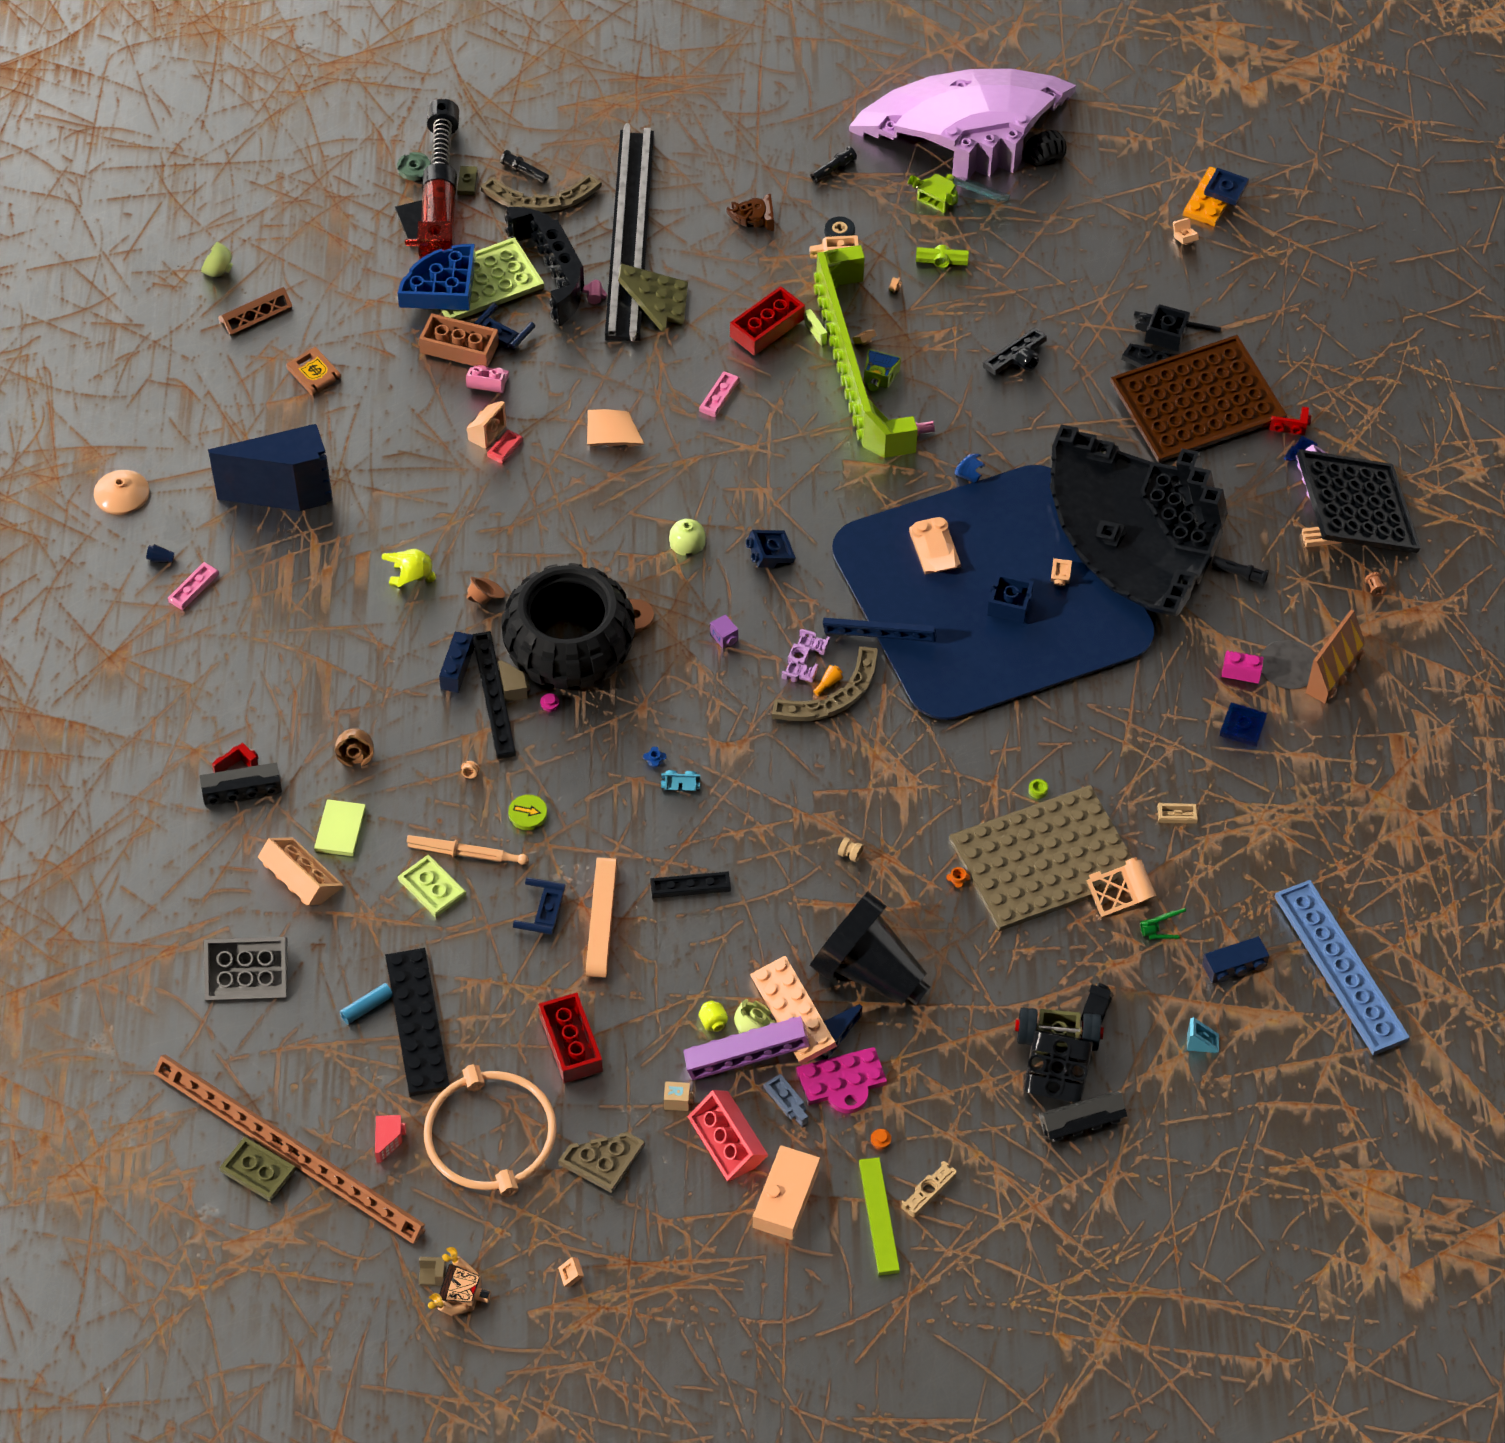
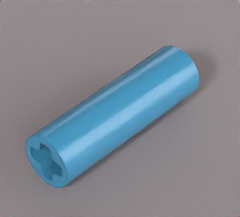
[339,983,393,1024]

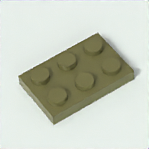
[219,1137,296,1202]

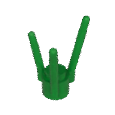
[1140,908,1186,940]

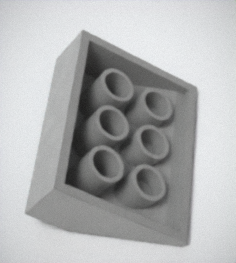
[204,937,288,1000]

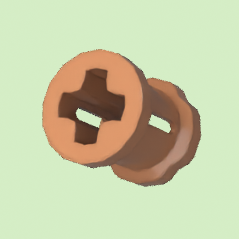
[1365,572,1387,597]

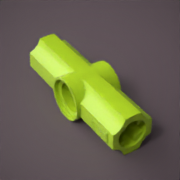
[916,245,969,268]

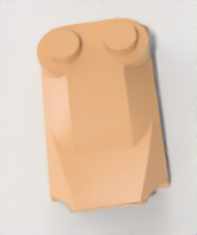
[909,517,961,574]

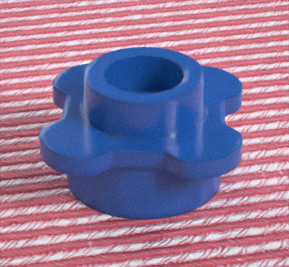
[643,747,666,767]

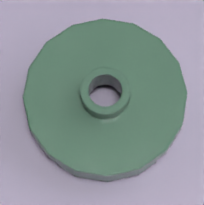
[397,152,431,181]

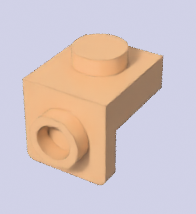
[1173,218,1199,245]
[1051,558,1072,586]

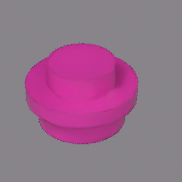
[540,693,559,712]

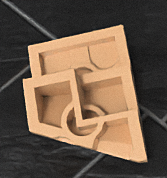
[587,409,644,447]

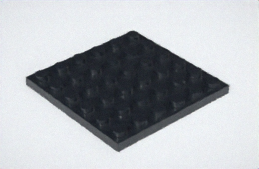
[1296,449,1421,553]

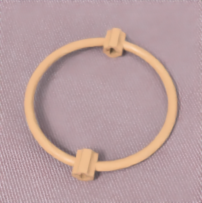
[424,1064,557,1197]

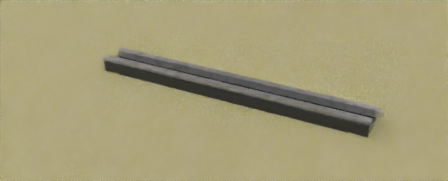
[605,123,654,341]

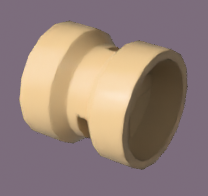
[838,837,864,863]

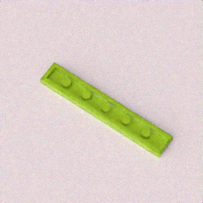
[859,1157,900,1276]

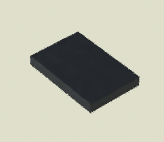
[395,199,443,246]

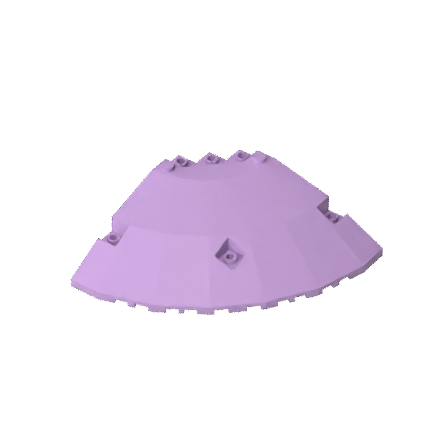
[849,69,1076,181]

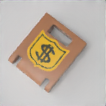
[287,347,341,396]

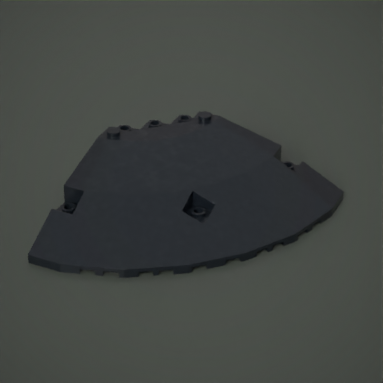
[1050,424,1228,617]

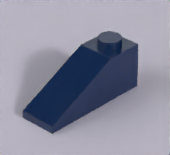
[821,1004,863,1059]

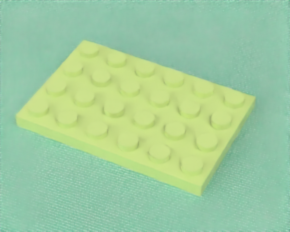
[440,237,545,320]

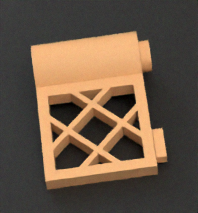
[1086,857,1156,917]

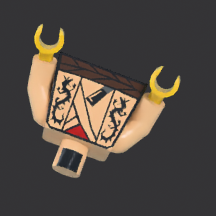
[428,1247,491,1316]

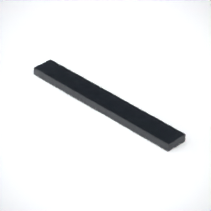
[472,631,516,759]

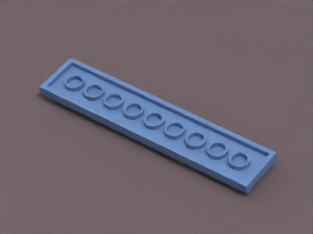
[1275,880,1410,1056]

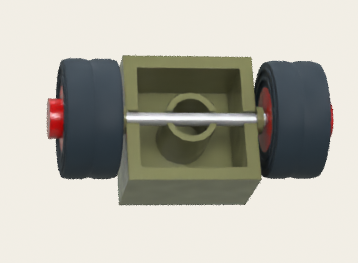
[1015,1007,1104,1059]

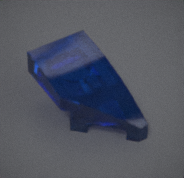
[1284,435,1318,461]

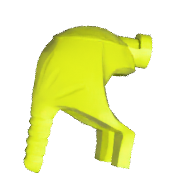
[382,549,436,588]

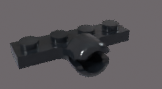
[983,328,1047,376]

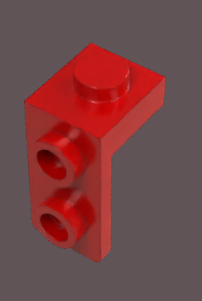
[1269,406,1312,435]
[212,742,259,773]

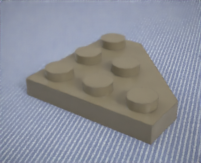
[558,1132,645,1193]

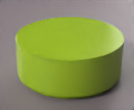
[1029,779,1048,799]

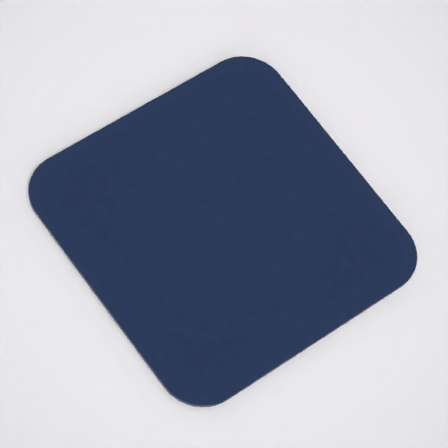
[832,465,1154,720]

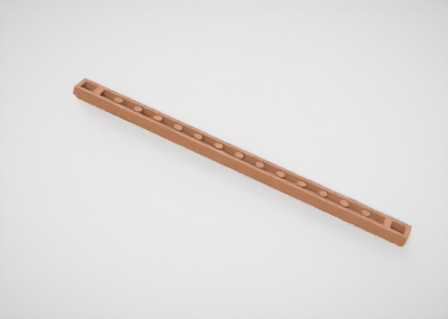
[154,1054,426,1244]

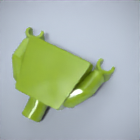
[907,174,958,213]

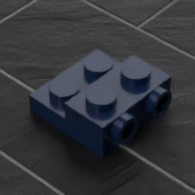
[746,530,796,568]

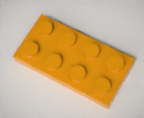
[1183,166,1228,227]

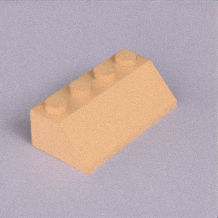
[258,837,344,906]

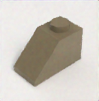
[498,660,530,702]

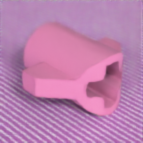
[582,280,607,304]

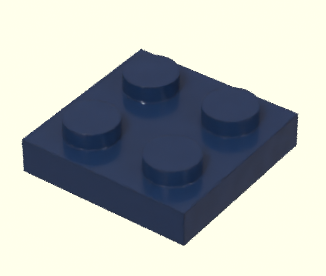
[1204,168,1249,206]

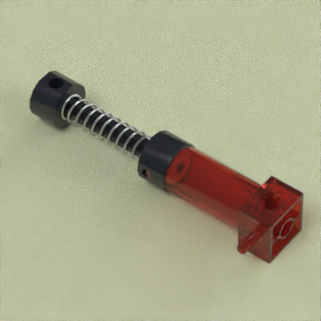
[405,99,459,260]

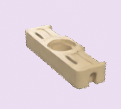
[901,1161,956,1217]

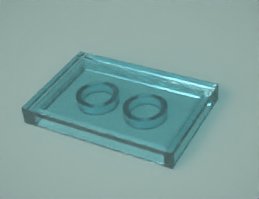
[953,177,1010,201]

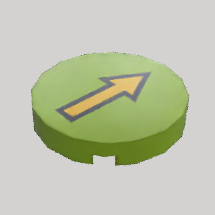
[508,795,547,830]

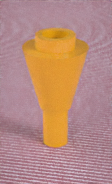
[813,665,843,696]

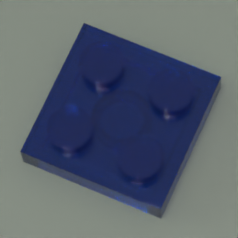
[1219,702,1268,747]

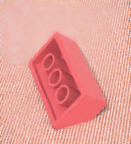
[687,1090,768,1181]

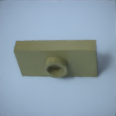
[457,166,478,196]

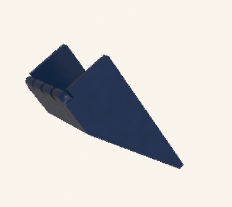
[208,424,333,511]

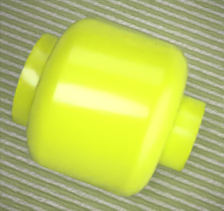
[699,1001,728,1032]

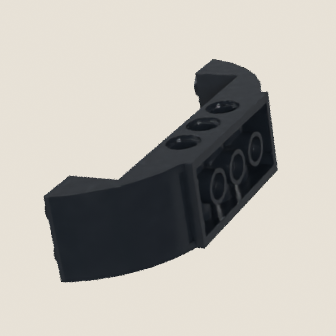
[504,207,584,327]

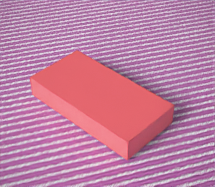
[487,429,523,464]

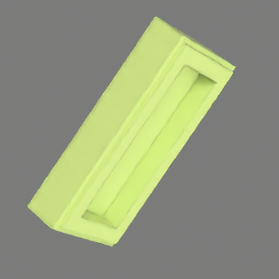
[804,309,827,346]

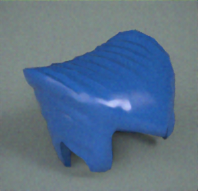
[955,454,985,483]

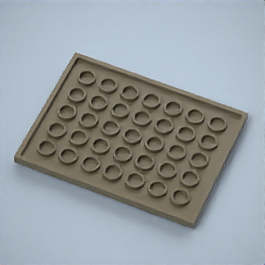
[949,785,1132,931]

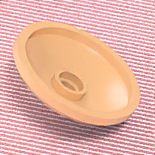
[94,470,149,515]

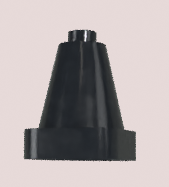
[809,891,931,1005]

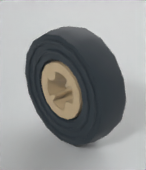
[824,216,855,237]

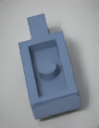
[763,1074,808,1127]

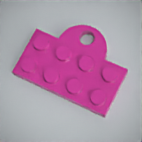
[796,1047,887,1114]

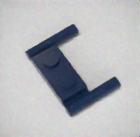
[474,303,535,350]
[513,877,566,935]

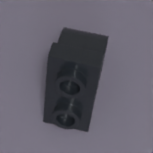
[1081,983,1114,1025]

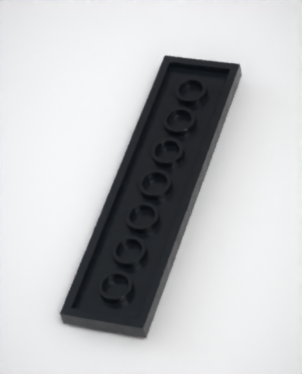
[385,948,449,1097]

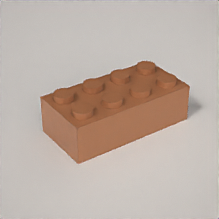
[419,313,499,367]

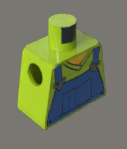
[864,349,901,391]

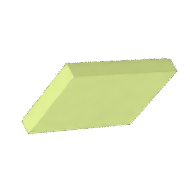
[314,799,366,857]
[398,854,466,918]

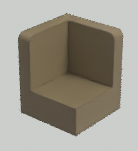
[419,1257,446,1286]

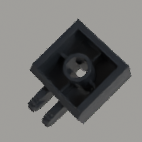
[1135,304,1190,351]

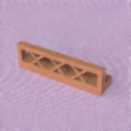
[218,287,293,335]

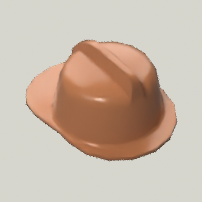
[467,577,505,605]

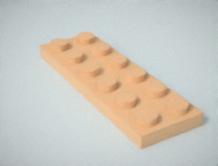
[750,956,837,1065]

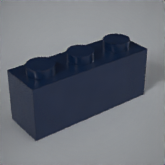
[439,631,474,693]
[1202,936,1269,984]

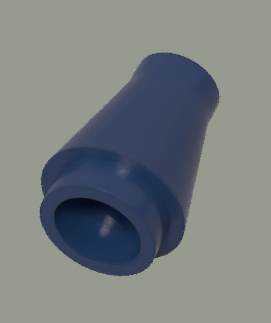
[146,544,175,563]

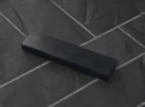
[650,871,731,899]

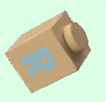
[664,1081,694,1111]

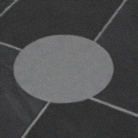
[1260,640,1316,689]

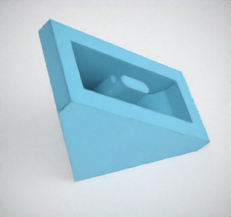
[1187,1017,1219,1053]

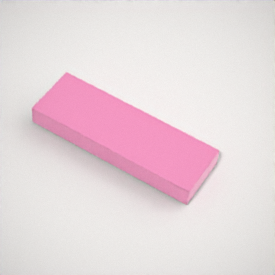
[699,371,740,418]
[168,562,219,611]

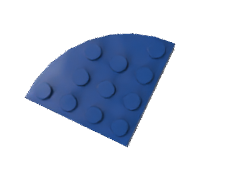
[397,244,476,310]

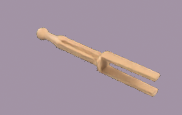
[407,835,529,865]

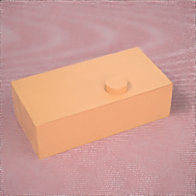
[753,1145,820,1240]

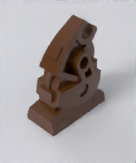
[726,194,774,231]

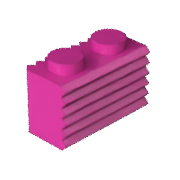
[1221,650,1264,684]

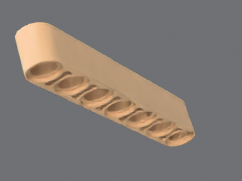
[586,857,617,978]

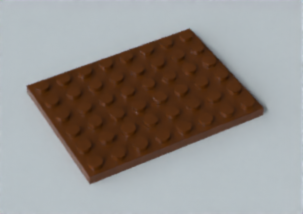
[1110,335,1287,463]

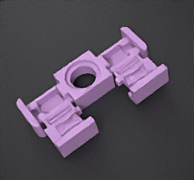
[782,629,830,683]

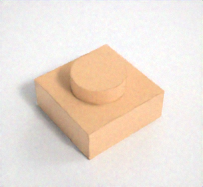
[852,329,877,345]
[558,1257,584,1287]

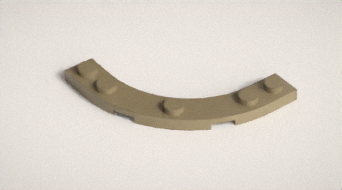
[480,174,602,213]
[772,646,878,721]

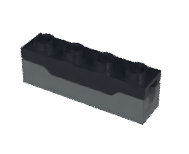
[200,762,282,805]
[1039,1091,1128,1142]

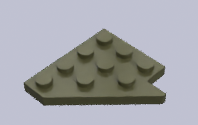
[618,263,688,332]

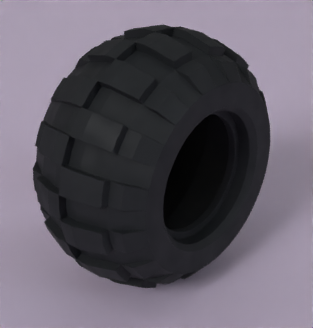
[502,563,635,689]

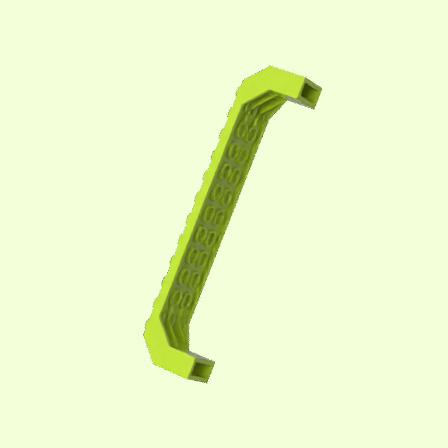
[813,245,918,458]

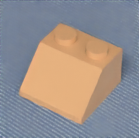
[467,401,506,449]

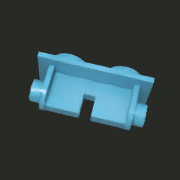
[661,770,700,791]

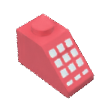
[375,1115,406,1163]

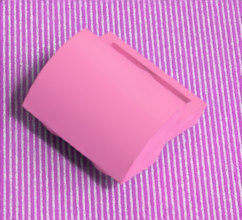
[466,365,509,393]

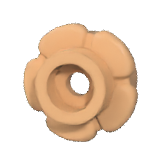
[888,277,902,294]
[461,761,480,779]

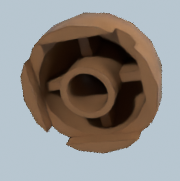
[335,728,374,767]

